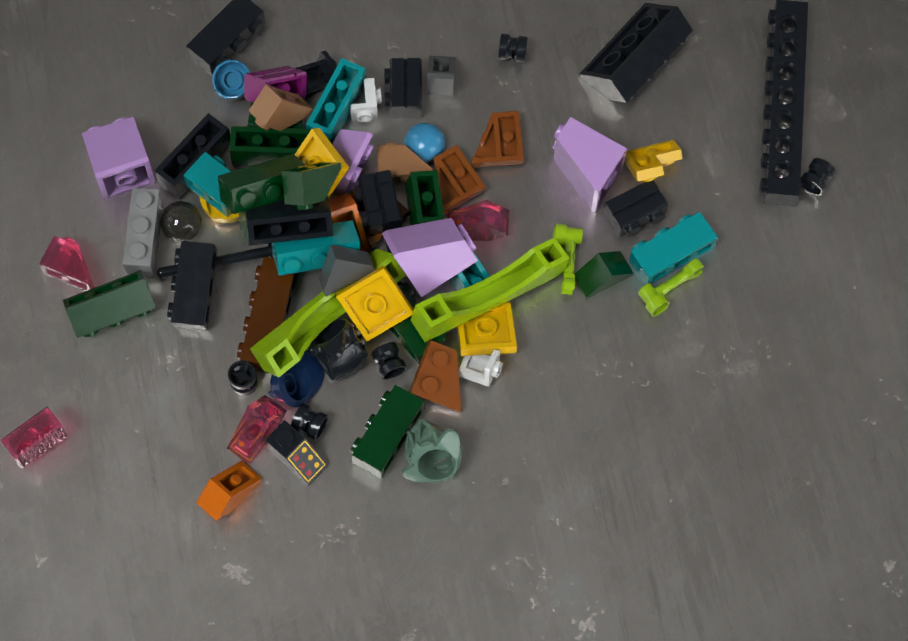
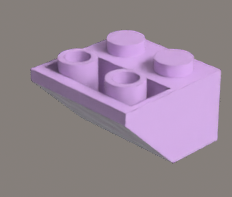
[332,129,374,196]

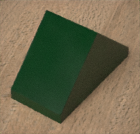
[574,251,634,299]

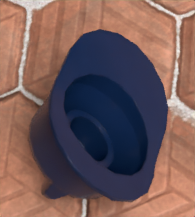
[268,351,324,408]

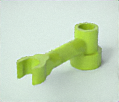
[553,223,583,295]
[638,258,704,317]

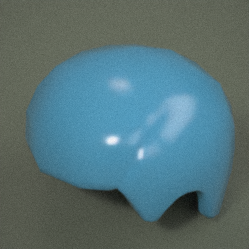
[212,60,251,100]
[404,123,447,163]

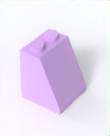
[82,117,156,200]
[552,117,627,213]
[382,218,478,297]

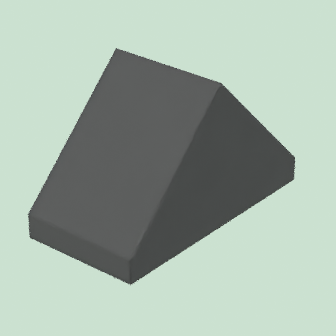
[427,56,456,96]
[319,245,375,296]

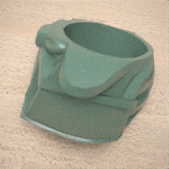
[402,419,463,482]

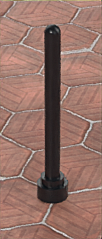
[156,243,273,278]

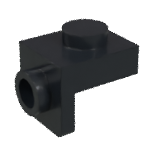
[295,50,337,94]

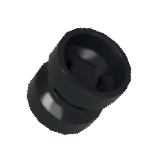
[498,33,528,63]
[800,158,836,196]
[371,342,407,380]
[228,360,258,396]
[291,403,329,441]

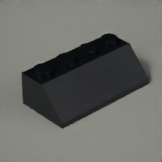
[579,3,693,103]

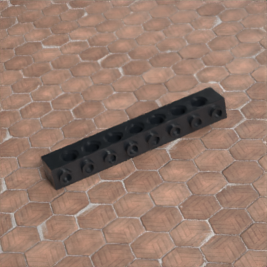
[759,0,808,207]

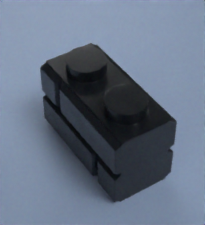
[384,58,422,118]
[354,170,402,235]
[603,180,668,237]

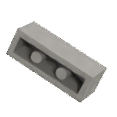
[123,188,163,278]

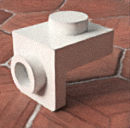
[350,78,382,122]
[458,349,503,387]

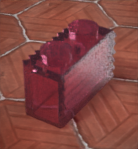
[1,406,67,468]

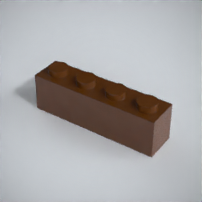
[237,257,298,374]

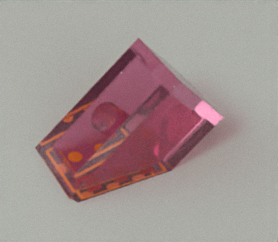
[447,200,509,241]
[39,236,95,291]
[227,395,287,464]

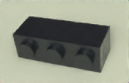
[186,0,266,76]
[154,113,230,200]
[245,195,333,245]
[167,241,218,330]

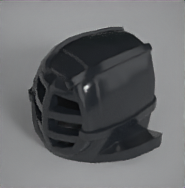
[308,318,368,382]

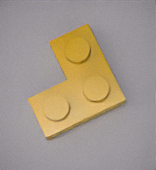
[624,140,682,182]

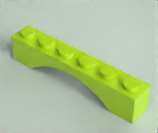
[410,237,570,342]
[250,249,406,377]

